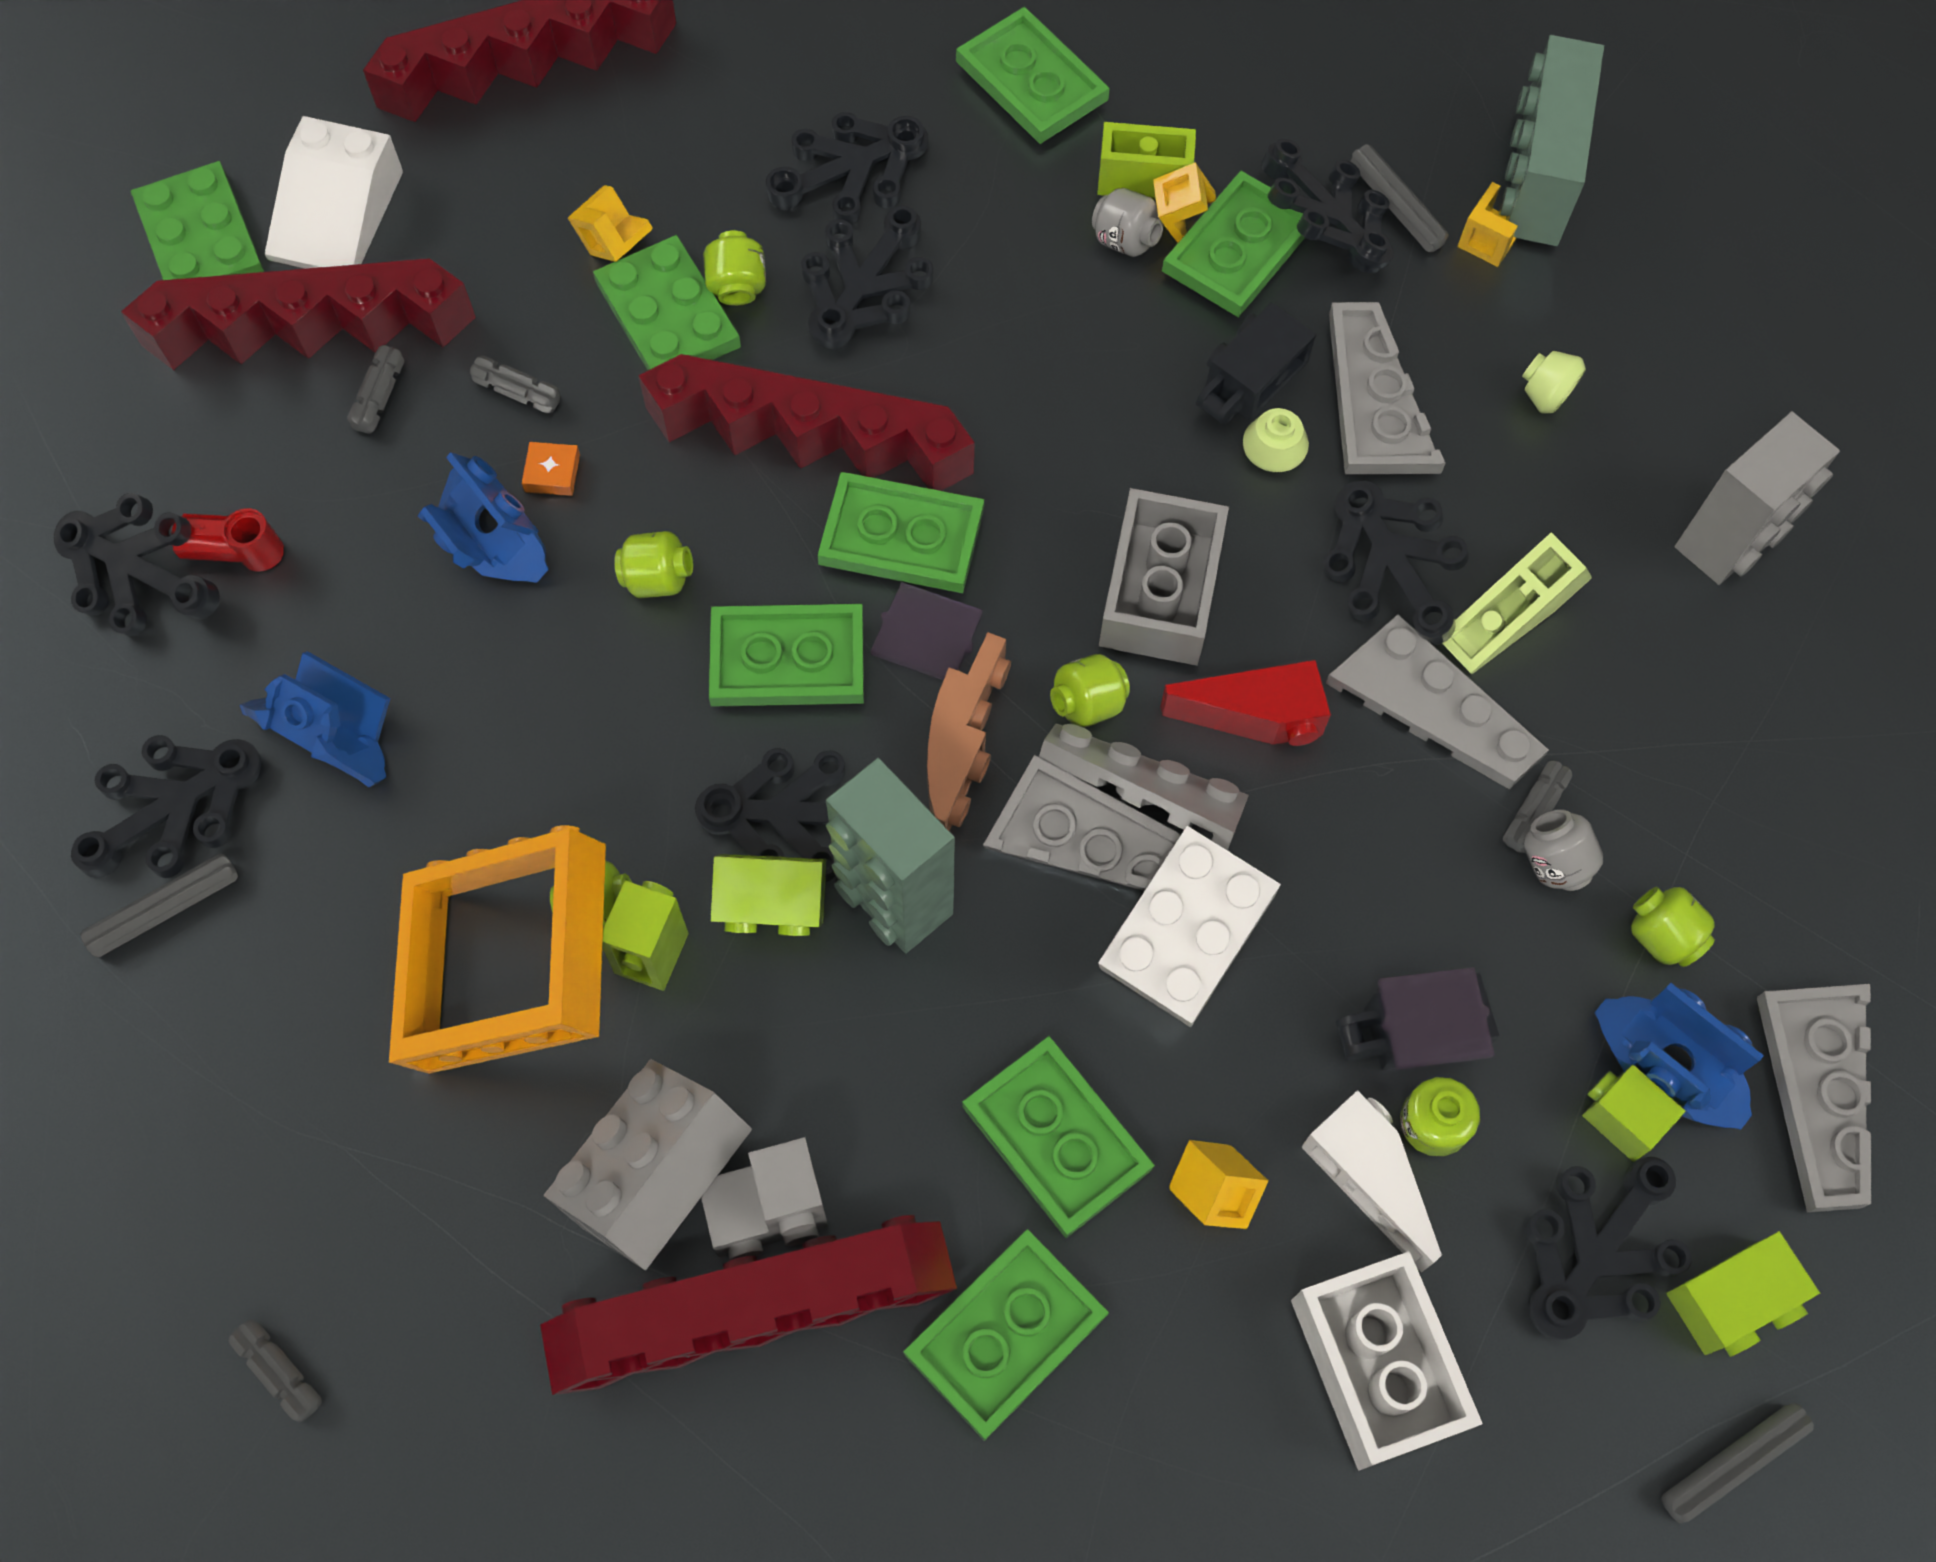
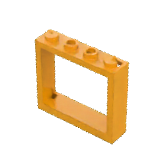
[389,825,606,1074]

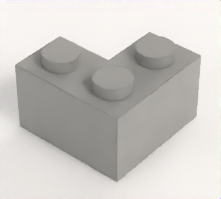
[701,1137,828,1260]

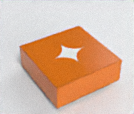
[521,442,580,496]

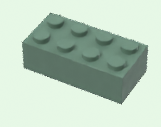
[1499,35,1604,246]
[826,758,955,954]

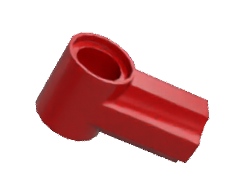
[171,508,284,572]

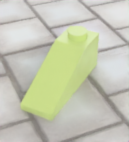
[1442,532,1592,674]

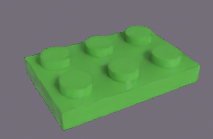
[956,7,1110,144]
[131,161,264,280]
[1162,171,1305,318]
[593,235,741,370]
[817,472,984,594]
[709,604,864,707]
[962,1036,1155,1239]
[903,1229,1109,1441]

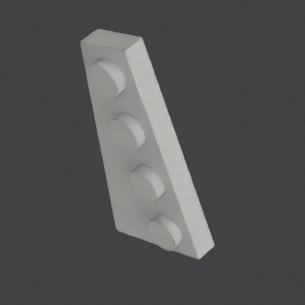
[1329,302,1446,474]
[1039,724,1249,851]
[983,755,1181,891]

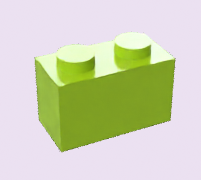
[1097,122,1196,200]
[711,854,827,936]
[602,880,689,991]
[1666,1231,1821,1357]

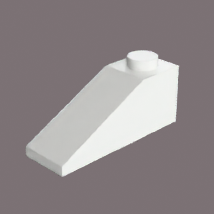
[1302,1090,1442,1273]

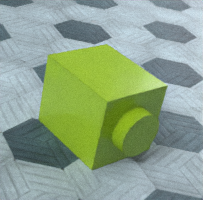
[1582,1065,1686,1162]

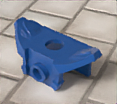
[417,452,549,583]
[240,651,391,788]
[1594,983,1764,1130]

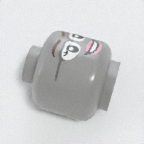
[1092,188,1163,257]
[1524,810,1603,891]

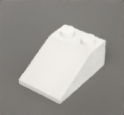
[265,116,403,269]

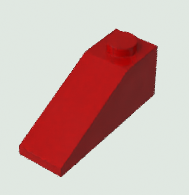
[1160,660,1331,746]

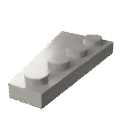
[1326,615,1549,790]
[1757,984,1871,1213]

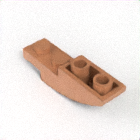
[927,632,1011,831]

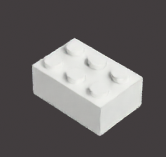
[1098,826,1281,1027]
[1291,1251,1483,1471]

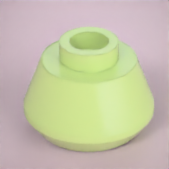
[1522,350,1586,414]
[1243,408,1309,472]

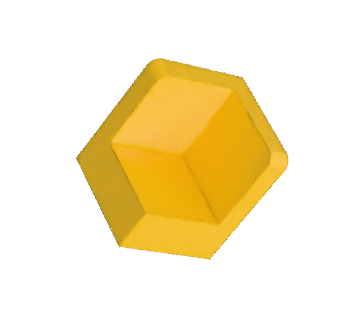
[1153,162,1216,243]
[1457,182,1518,267]
[568,185,653,262]
[1169,1140,1269,1229]

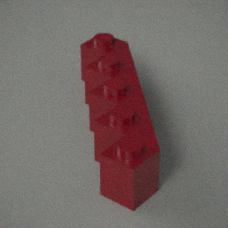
[363,0,677,122]
[121,258,476,370]
[638,354,975,491]
[540,1215,957,1395]

